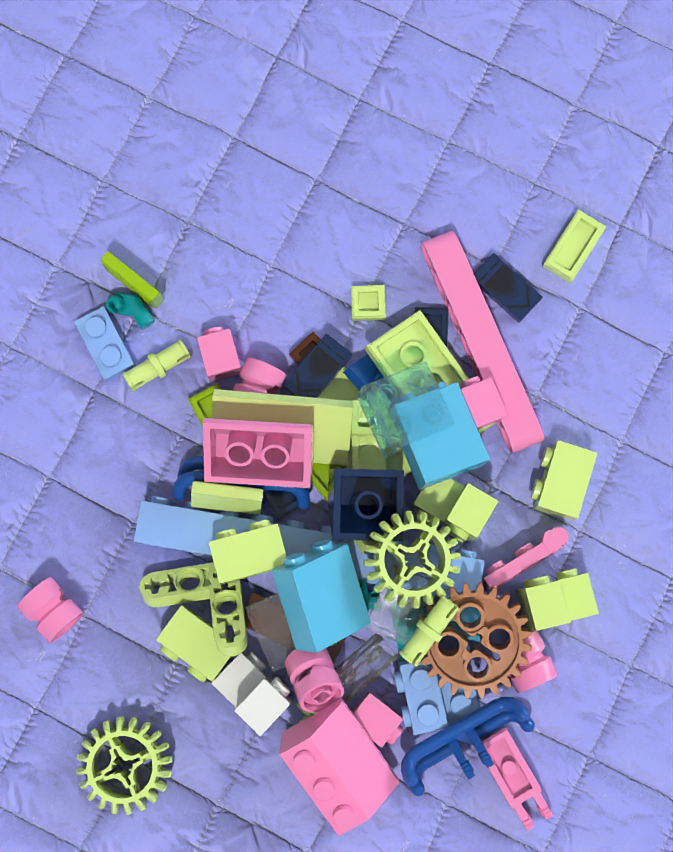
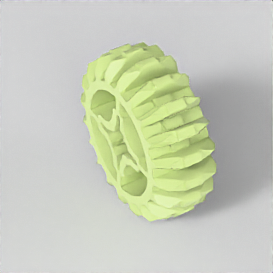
[363,511,461,609]
[76,716,173,815]

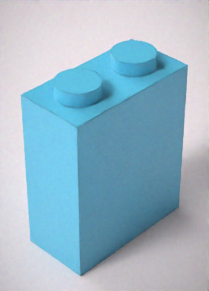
[388,382,490,490]
[271,539,371,653]

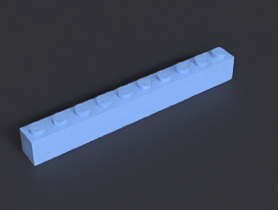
[133,496,485,597]

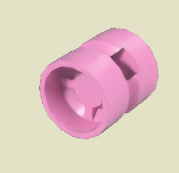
[232,358,287,394]
[17,577,84,644]
[501,631,558,693]
[285,648,344,712]

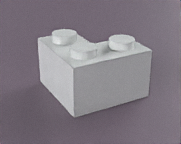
[211,652,293,736]

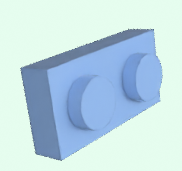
[74,306,135,382]

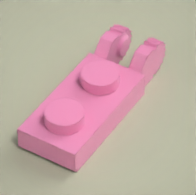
[482,527,569,593]
[481,727,553,831]

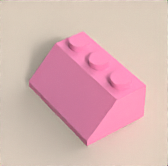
[203,418,314,488]
[279,699,399,836]

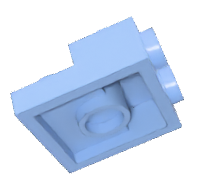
[393,650,479,735]

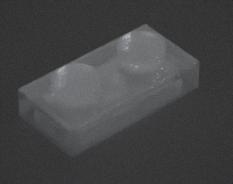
[334,631,399,703]

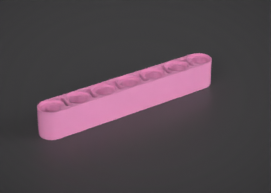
[421,230,544,454]

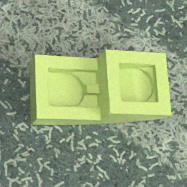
[351,399,387,470]

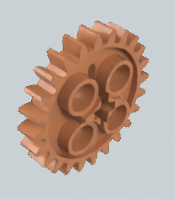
[416,581,532,699]

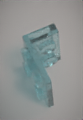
[357,362,454,459]

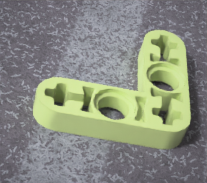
[139,562,248,656]

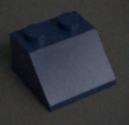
[328,469,404,541]

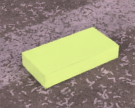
[542,209,606,284]
[191,481,263,515]

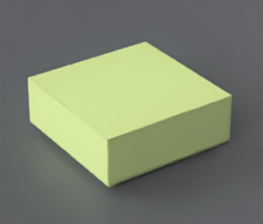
[351,285,386,321]

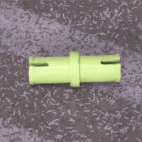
[122,339,191,392]
[399,595,460,667]

